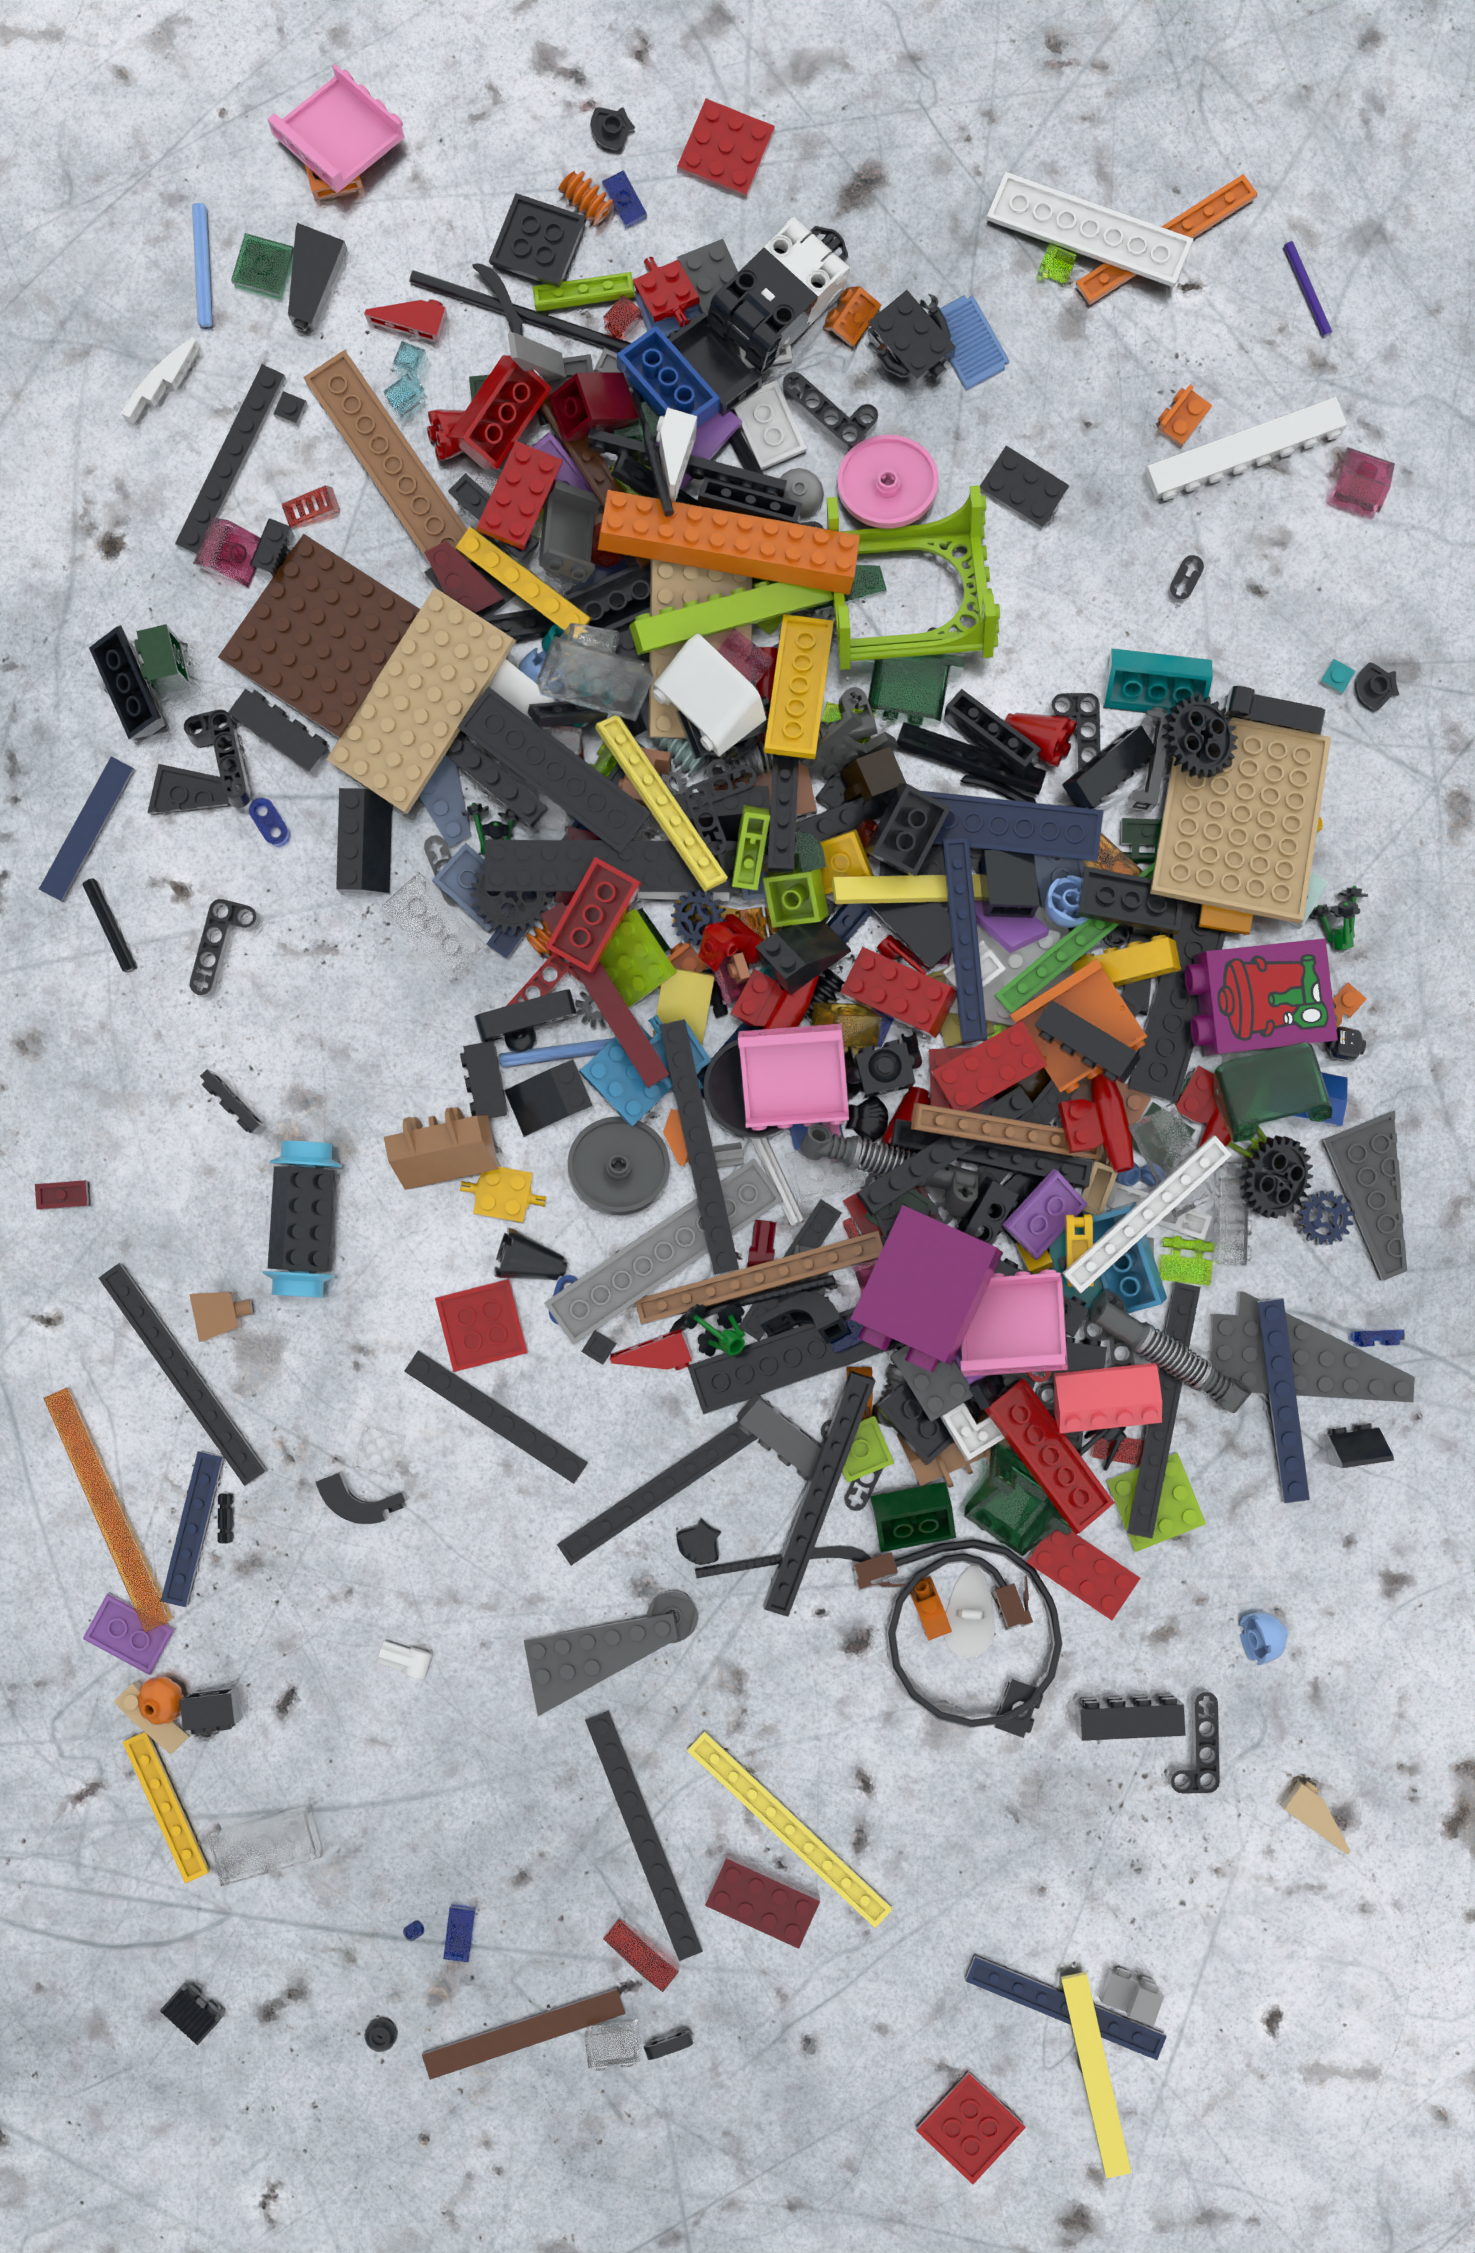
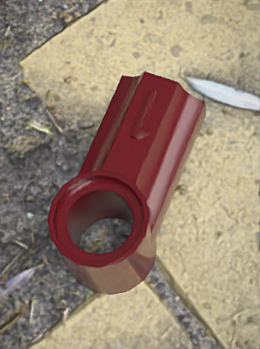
[747,1220,777,1268]

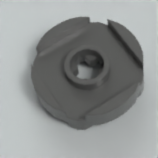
[647,1591,698,1643]

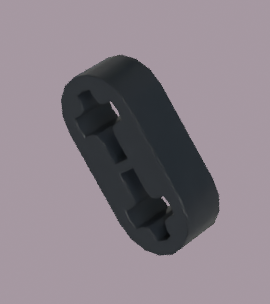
[1168,555,1204,602]
[643,2030,694,2060]

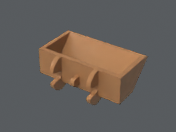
[384,1107,498,1190]
[896,1401,1011,1488]

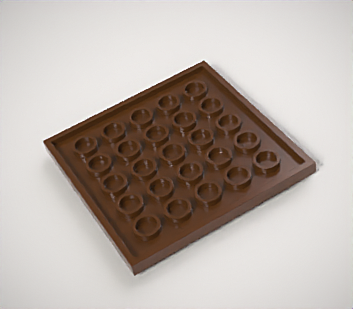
[218,533,420,738]

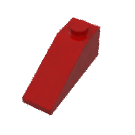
[364,299,448,343]
[610,1328,693,1370]

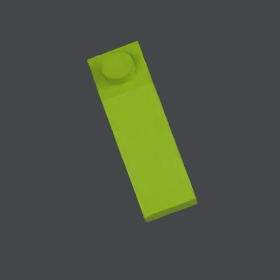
[732,805,770,890]

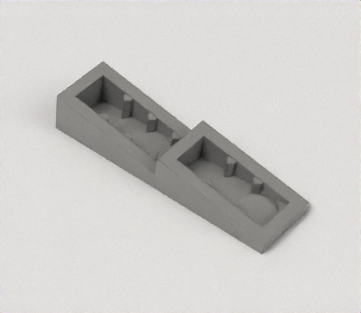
[508,332,566,381]

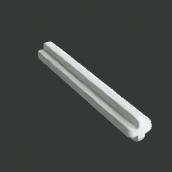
[751,1137,804,1225]

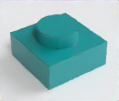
[1320,659,1355,694]

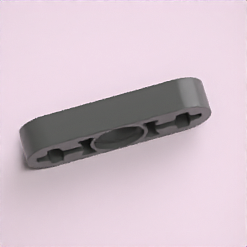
[424,835,458,906]

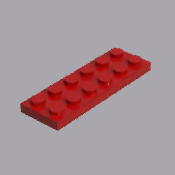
[984,1378,1115,1534]

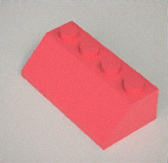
[1054,1363,1162,1433]

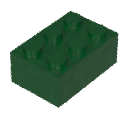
[134,624,190,695]
[870,1482,956,1553]

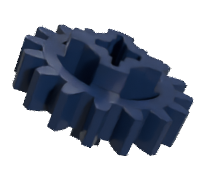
[671,890,727,946]
[1297,1190,1354,1245]

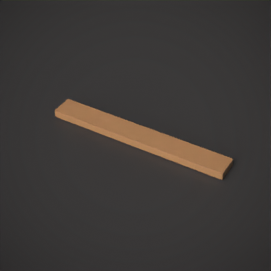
[911,1103,1102,1160]

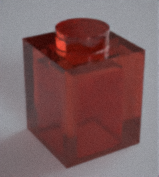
[603,295,643,340]

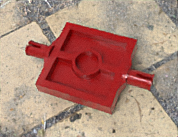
[633,257,700,327]

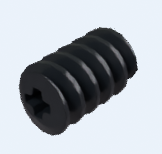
[804,969,845,1025]

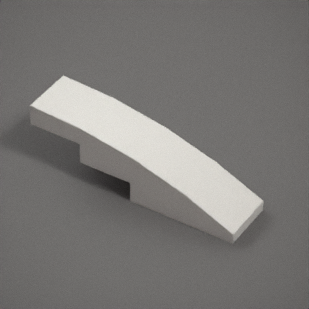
[121,337,200,424]
[1106,1182,1214,1241]

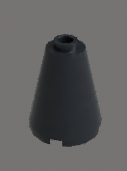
[494,1228,567,1280]

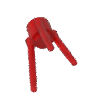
[877,935,931,975]

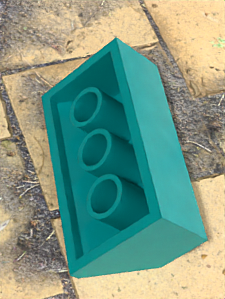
[1104,648,1213,714]

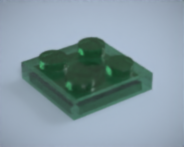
[231,233,294,297]

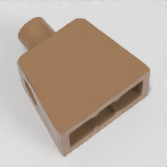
[189,1292,253,1342]

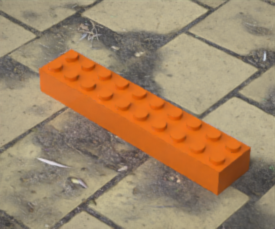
[598,490,860,594]

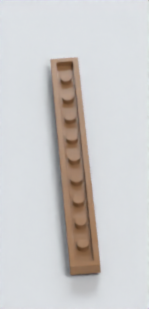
[635,1231,884,1325]

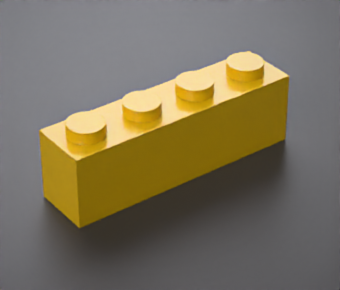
[1072,935,1181,987]

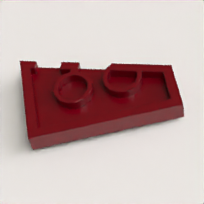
[424,541,504,613]

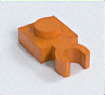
[1333,982,1367,1028]

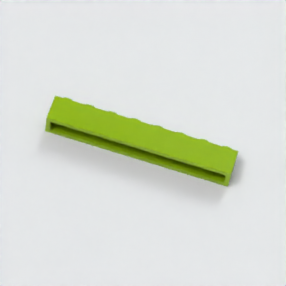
[629,581,834,655]

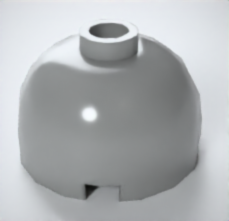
[780,468,824,520]

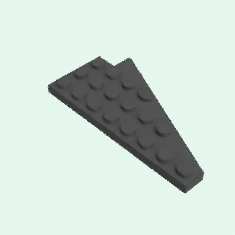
[1210,1291,1415,1402]

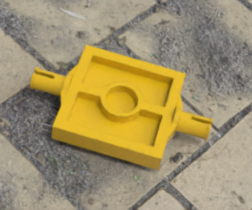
[460,1166,547,1223]

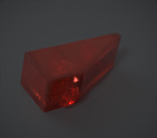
[603,1918,679,1992]

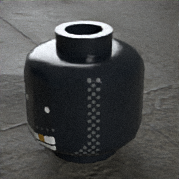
[1326,1026,1366,1062]

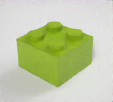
[763,865,829,928]

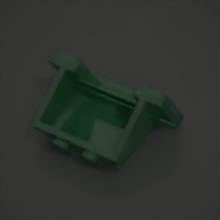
[863,654,966,725]
[964,1442,1072,1556]

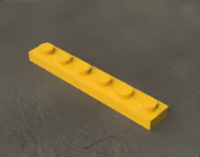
[455,527,592,639]
[122,1732,210,1884]

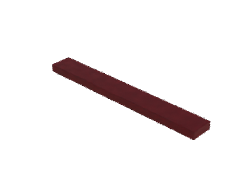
[541,902,670,1088]

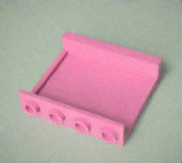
[267,64,405,193]
[738,1024,849,1130]
[961,1270,1068,1377]

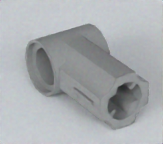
[713,1142,744,1168]

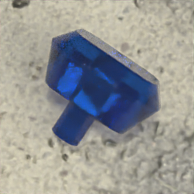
[403,1921,424,1941]

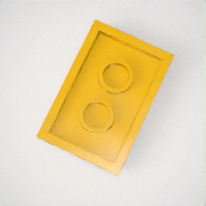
[794,830,874,894]

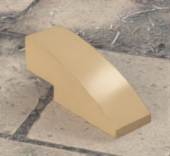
[1081,1145,1118,1215]

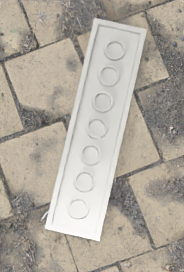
[987,172,1193,288]

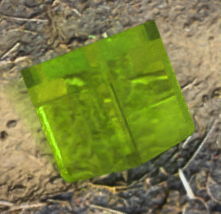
[1038,244,1077,285]

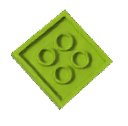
[600,908,678,1008]
[1106,1452,1206,1552]

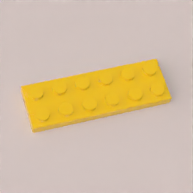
[764,614,834,759]

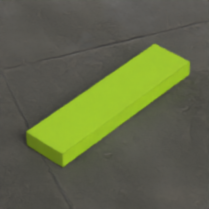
[532,272,635,311]

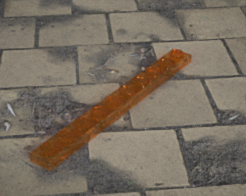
[43,1388,170,1632]

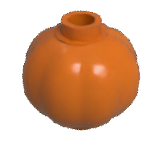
[138,1677,184,1725]

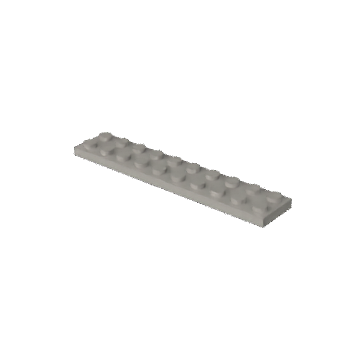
[544,1158,783,1345]

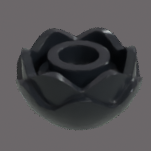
[504,1028,536,1053]
[364,2019,397,2052]

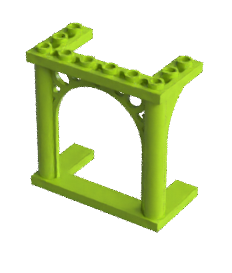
[827,485,1000,670]

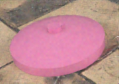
[837,435,939,529]

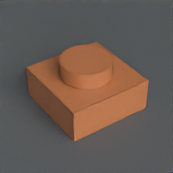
[727,952,751,984]

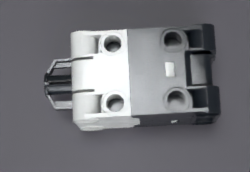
[706,217,851,374]

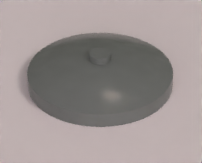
[567,1117,670,1215]

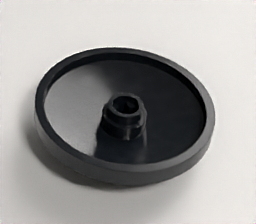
[704,1039,786,1139]

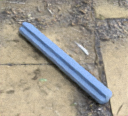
[192,203,212,327]
[499,1038,613,1067]

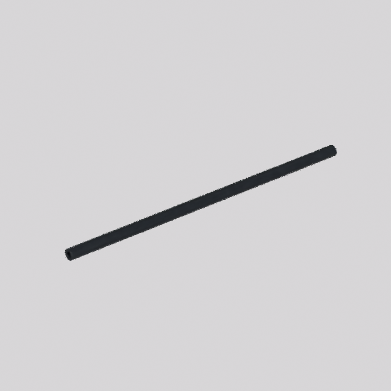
[409,270,631,352]

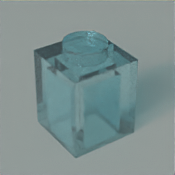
[393,341,428,381]
[383,373,425,418]

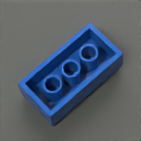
[617,325,720,428]

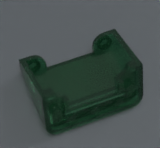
[1213,1042,1332,1143]

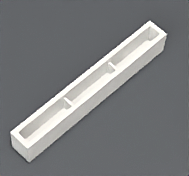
[1145,397,1347,500]

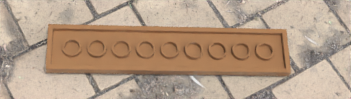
[303,350,473,563]

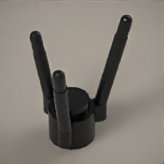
[1078,1427,1127,1471]

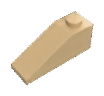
[113,1680,190,1754]
[1280,1781,1351,1855]

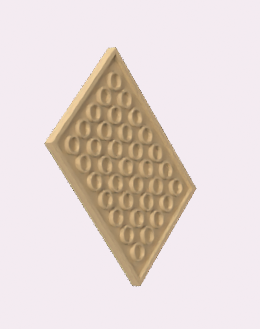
[1150,716,1331,924]

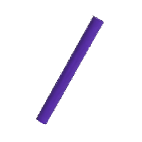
[1284,241,1333,337]

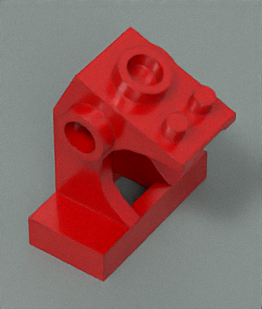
[698,914,764,972]

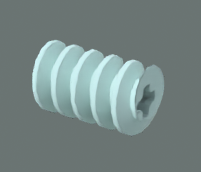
[652,738,706,778]

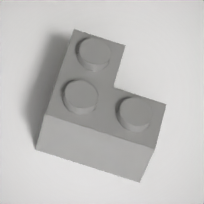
[1099,1968,1164,2027]

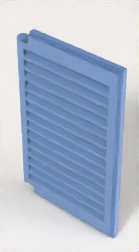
[940,295,1010,391]

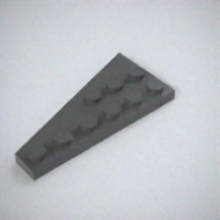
[1323,1110,1407,1281]
[524,1612,679,1716]

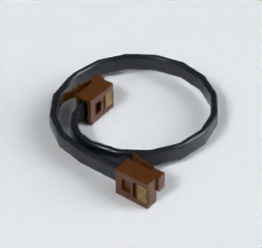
[852,1539,1063,1728]

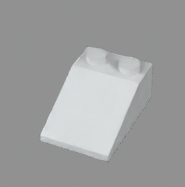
[656,408,697,502]

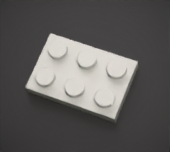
[734,380,807,470]

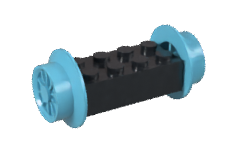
[262,1141,342,1298]

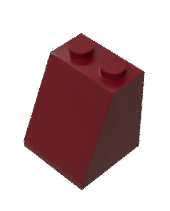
[548,372,639,443]

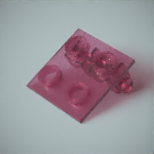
[718,628,775,684]

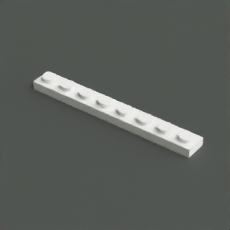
[1062,1136,1232,1293]

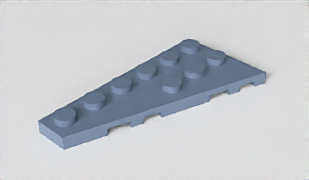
[419,755,472,848]

